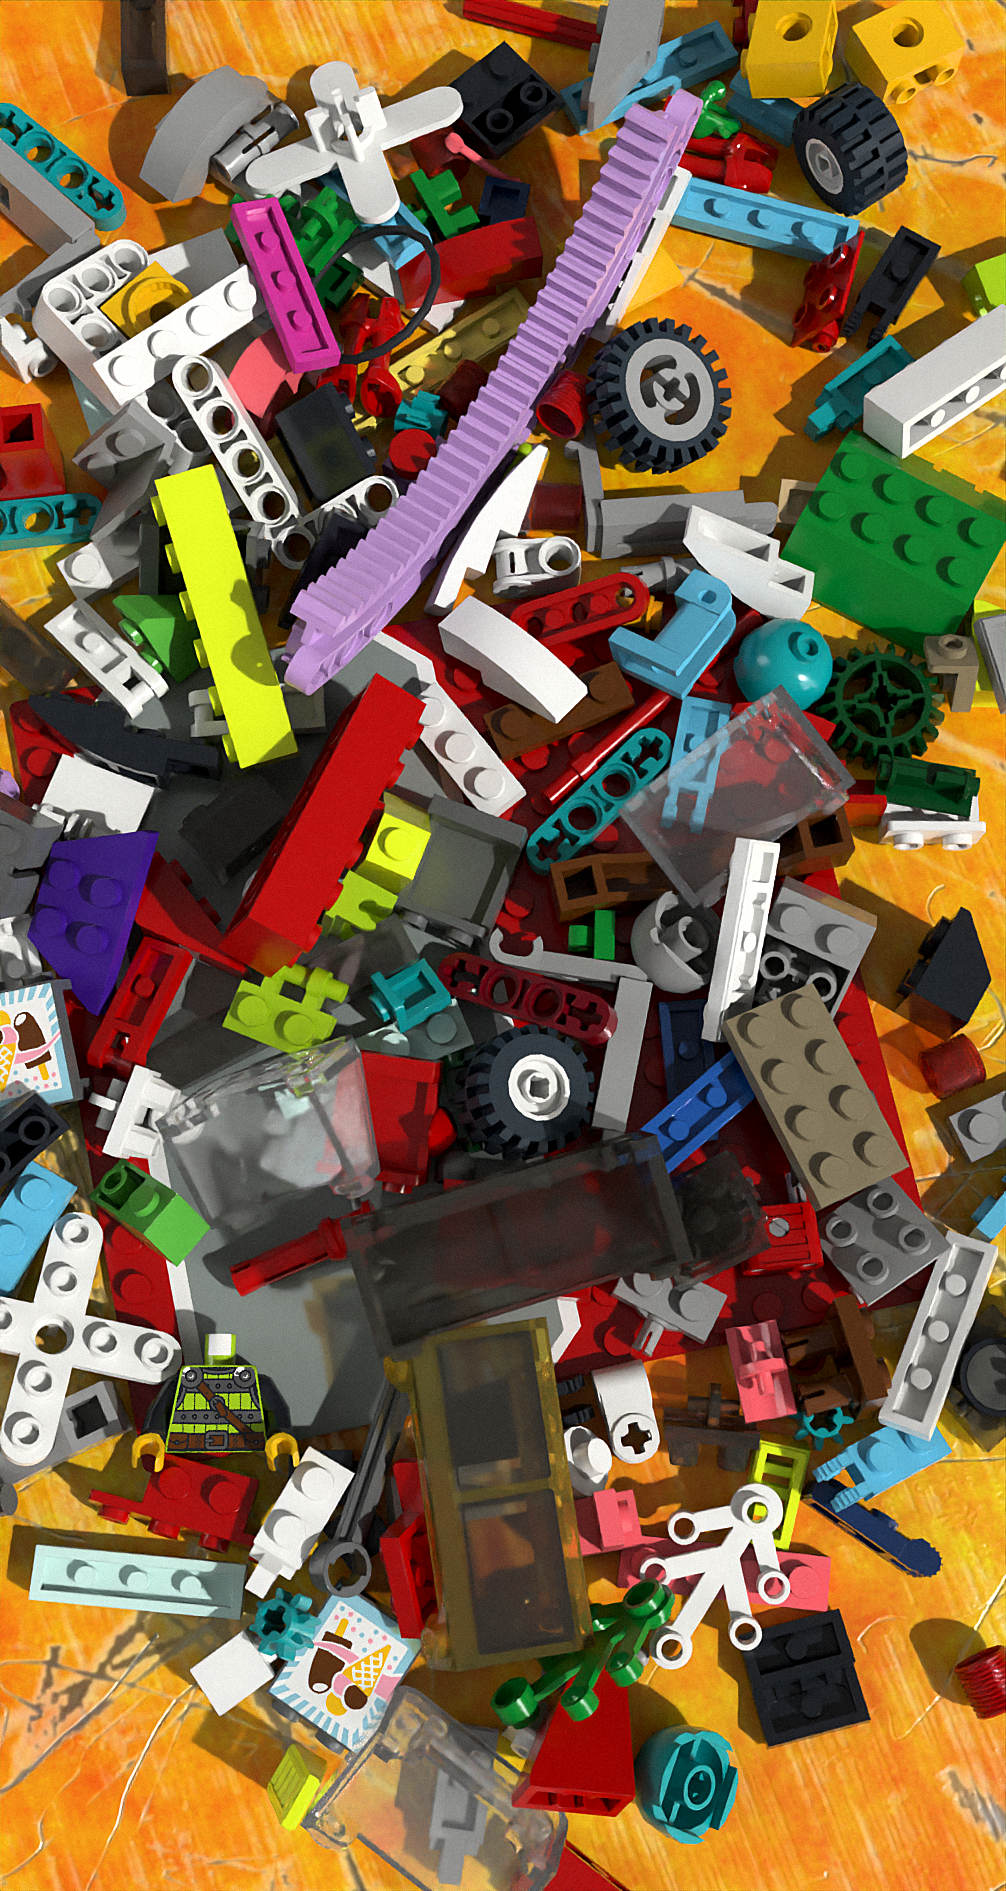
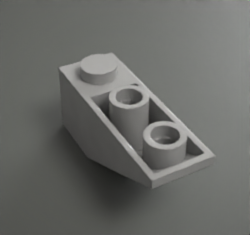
[580,0,665,132]
[0,1381,133,1486]

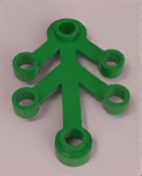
[490,1578,675,1730]

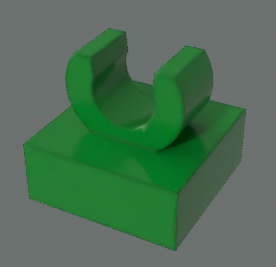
[568,910,615,962]

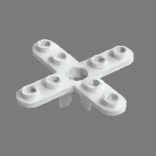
[245,61,463,224]
[0,1212,182,1466]

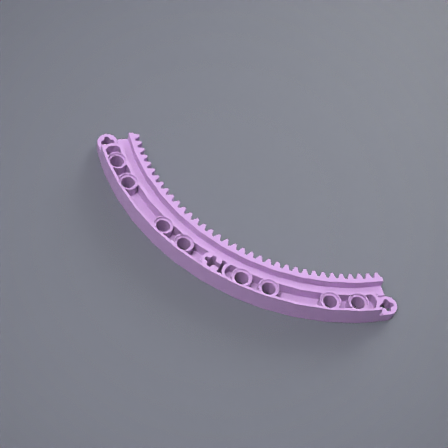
[281,88,703,696]

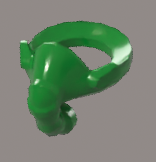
[691,80,742,139]

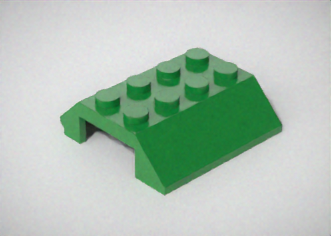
[779,429,1006,660]

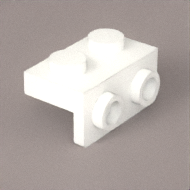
[878,795,986,851]

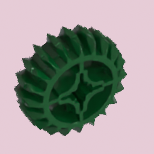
[814,641,945,771]

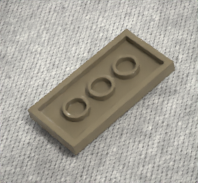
[720,983,909,1212]

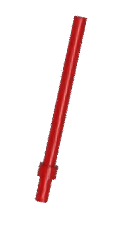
[540,608,763,807]

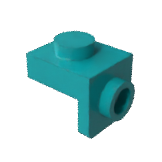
[368,958,452,1034]

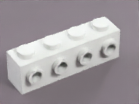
[863,303,1006,459]

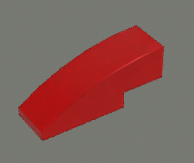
[397,215,543,310]

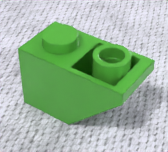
[112,595,201,684]
[88,1158,211,1267]

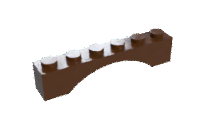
[548,802,855,926]

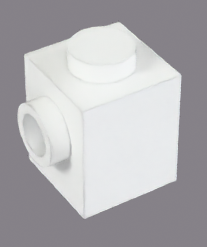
[190,1625,279,1716]

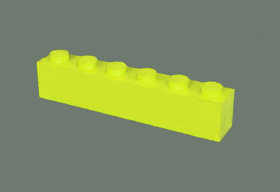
[150,464,301,772]

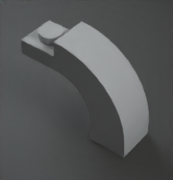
[139,65,282,203]

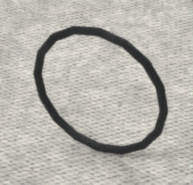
[310,225,441,364]

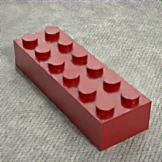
[217,673,427,978]

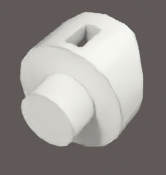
[534,1426,612,1504]

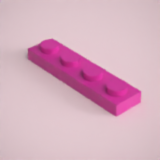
[230,197,341,374]

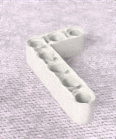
[31,239,213,475]
[172,354,404,569]

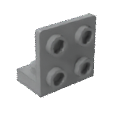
[71,400,177,544]

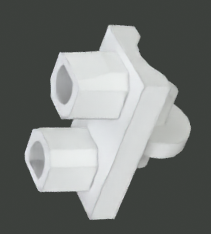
[88,1065,181,1160]

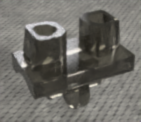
[662,1382,760,1472]

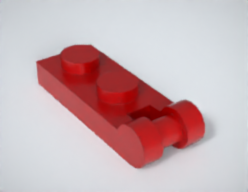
[87,936,194,1080]

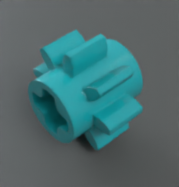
[394,390,449,440]
[786,1392,854,1451]
[249,1588,321,1662]

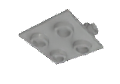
[817,1176,952,1307]

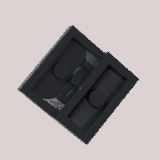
[737,1609,871,1750]

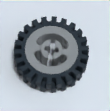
[585,317,732,475]

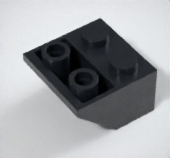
[440,41,566,160]
[271,381,377,510]
[893,906,992,1041]

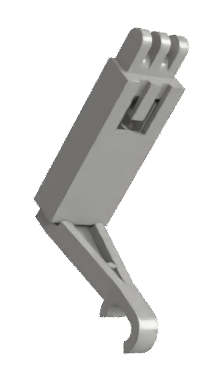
[0,138,100,343]
[564,416,778,559]
[489,928,653,1172]

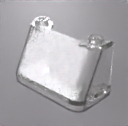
[614,684,856,909]
[155,1035,381,1230]
[300,1685,568,1891]

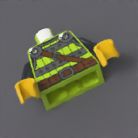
[131,1334,300,1472]

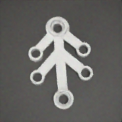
[639,1482,790,1669]

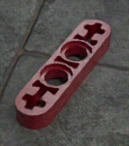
[437,952,618,1045]

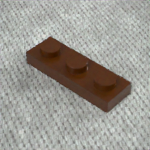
[483,660,635,763]

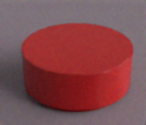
[389,429,437,480]

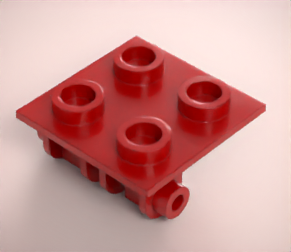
[790,230,865,353]

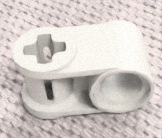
[491,536,581,599]
[590,1359,660,1464]

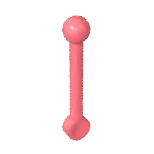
[444,132,522,183]

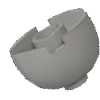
[630,891,722,993]

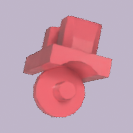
[725,1319,797,1424]

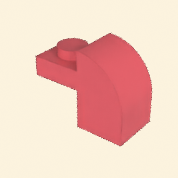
[223,328,305,442]
[549,1488,643,1562]

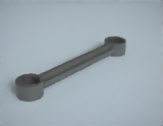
[309,1285,455,1598]

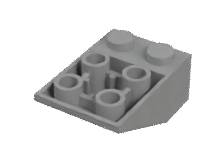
[752,876,877,1020]

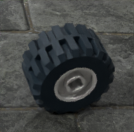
[792,81,908,217]
[454,1025,596,1161]

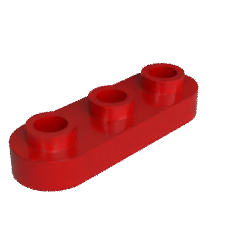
[509,572,650,649]

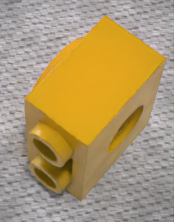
[740,0,838,99]
[844,0,966,107]
[100,260,225,389]

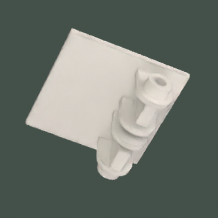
[32,754,155,842]

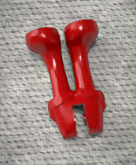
[663,95,780,194]
[315,293,406,418]

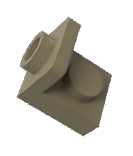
[923,634,979,712]

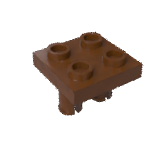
[780,1293,892,1423]

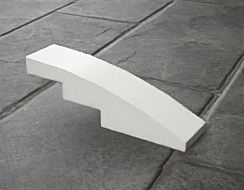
[590,166,692,343]
[423,445,548,617]

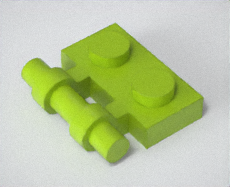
[222,963,349,1066]

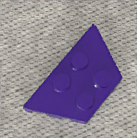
[27,830,159,1015]

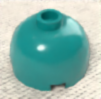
[733,618,833,711]
[633,1724,738,1844]

